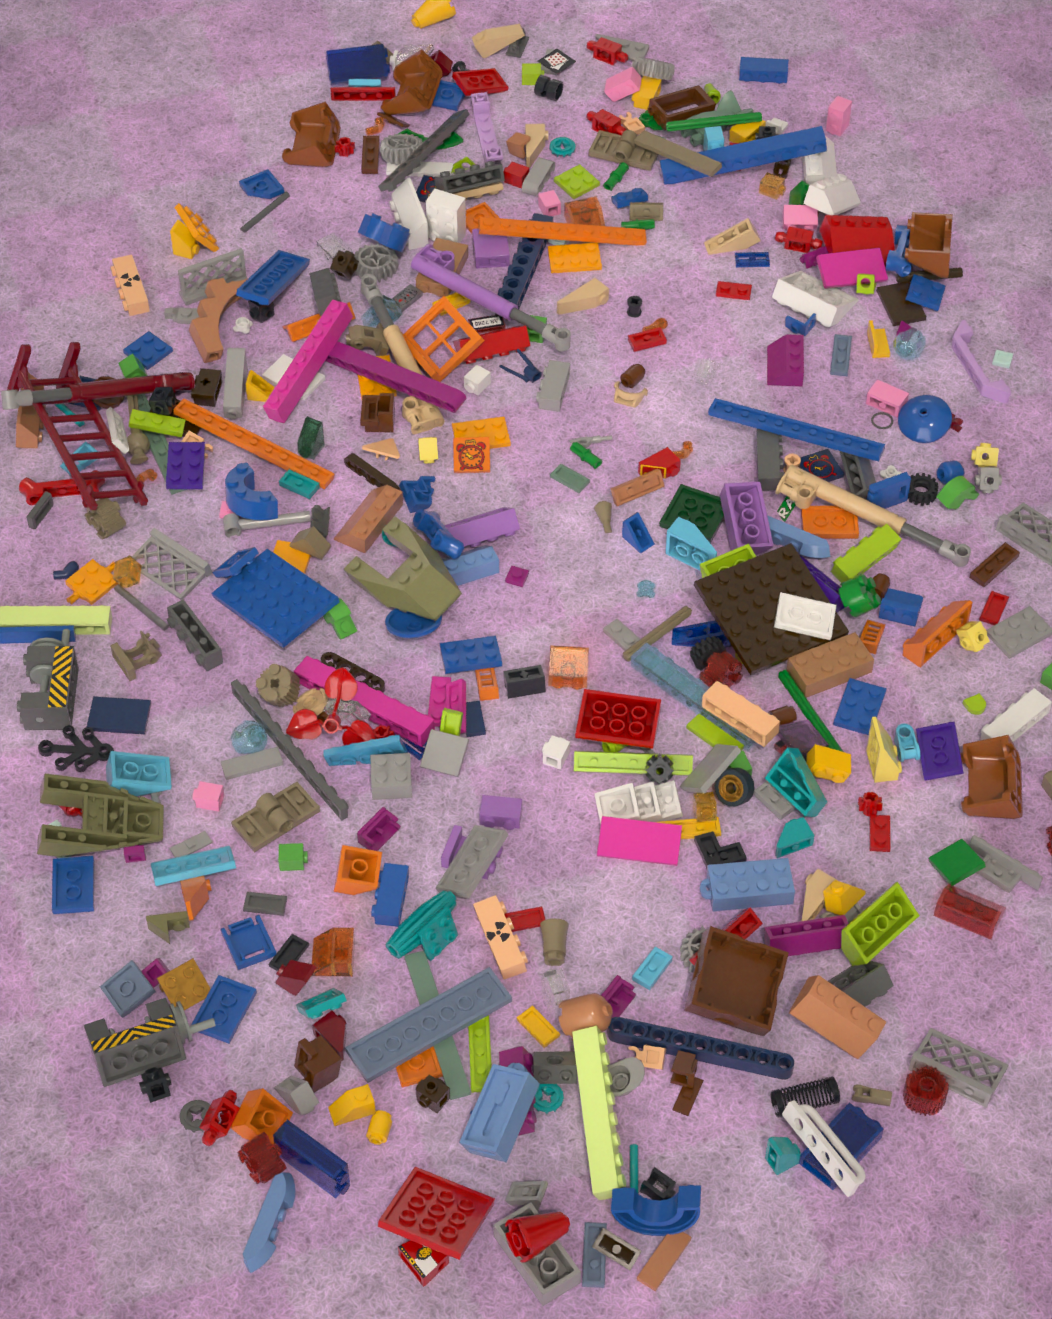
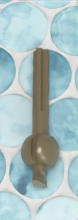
[127,395,150,464]

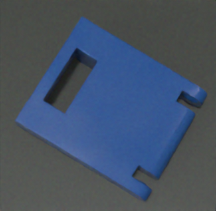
[867,472,911,509]
[220,915,276,970]

